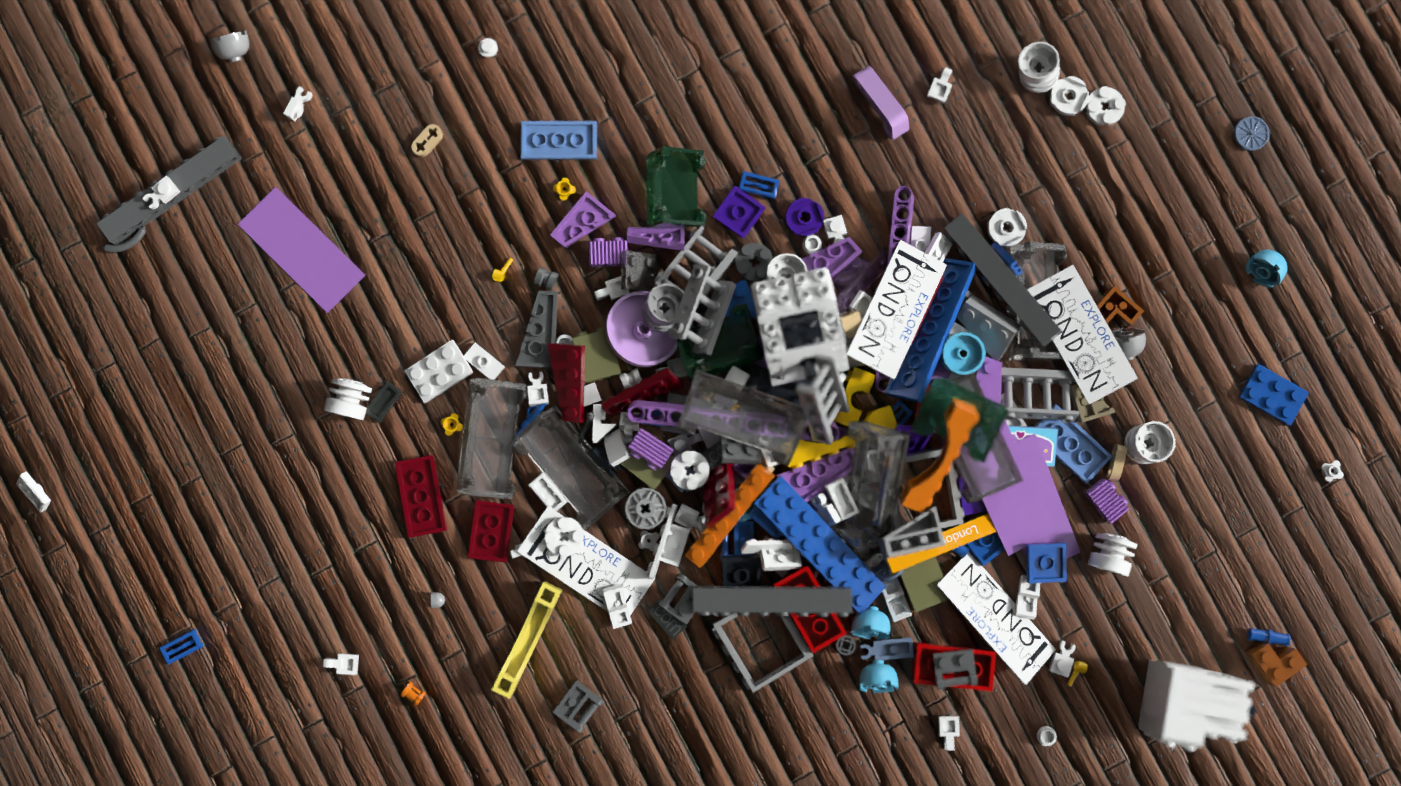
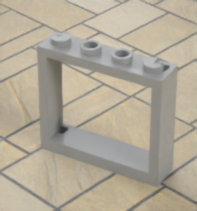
[878,447,964,533]
[712,612,813,693]

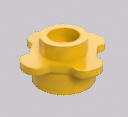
[553,178,576,201]
[441,414,463,436]

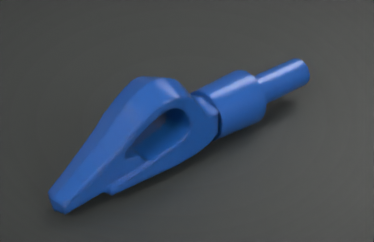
[515,403,547,439]

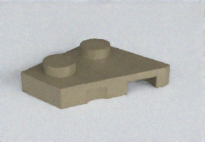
[1070,384,1115,423]

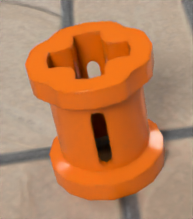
[400,681,426,707]

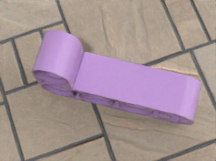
[852,66,909,140]

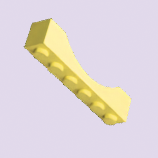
[492,581,562,698]

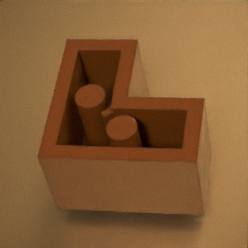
[1096,286,1144,328]
[1244,642,1307,687]

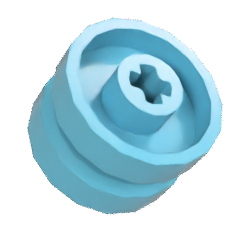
[939,332,986,375]

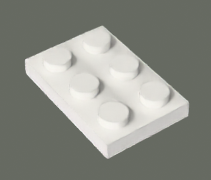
[405,340,473,403]

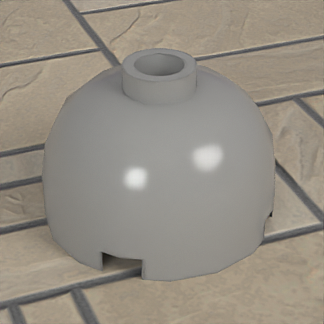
[209,30,249,63]
[1111,328,1146,360]

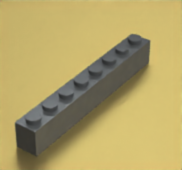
[97,136,242,245]
[945,213,1062,347]
[693,586,852,616]

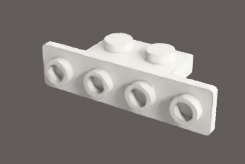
[647,504,690,579]
[741,539,802,571]

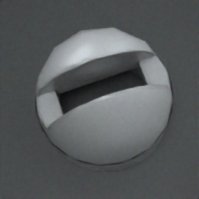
[431,592,445,608]

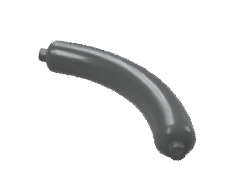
[102,226,146,253]
[569,412,595,450]

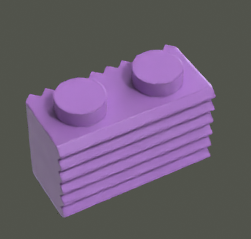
[589,237,628,267]
[628,429,674,470]
[1083,479,1129,524]

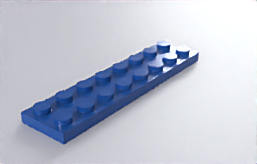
[884,258,977,403]
[752,476,886,614]

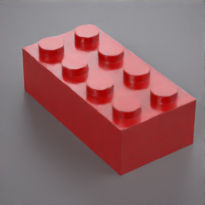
[773,565,847,653]
[911,642,996,692]

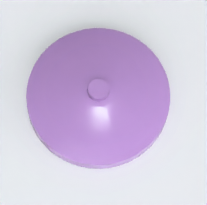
[605,291,680,367]

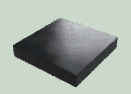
[721,555,760,586]

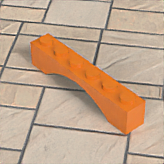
[900,398,978,513]
[685,464,776,568]

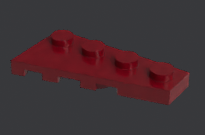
[547,343,585,423]
[601,368,685,417]

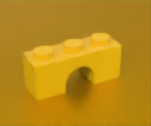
[834,367,876,430]

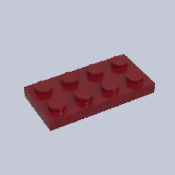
[395,455,448,538]

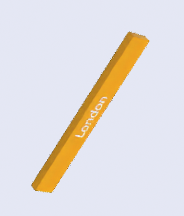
[885,513,997,574]

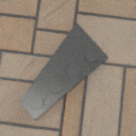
[515,291,558,368]

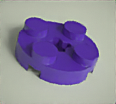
[786,198,824,237]

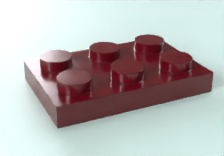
[703,463,735,528]
[468,500,515,563]

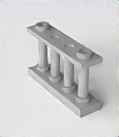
[654,226,738,307]
[669,264,736,356]
[797,355,850,445]
[1000,367,1079,423]

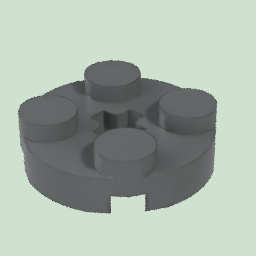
[735,243,773,282]

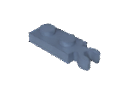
[859,637,914,660]

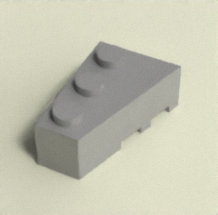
[957,295,1021,361]
[879,506,945,560]

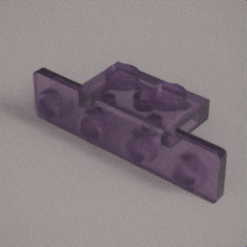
[832,251,888,313]

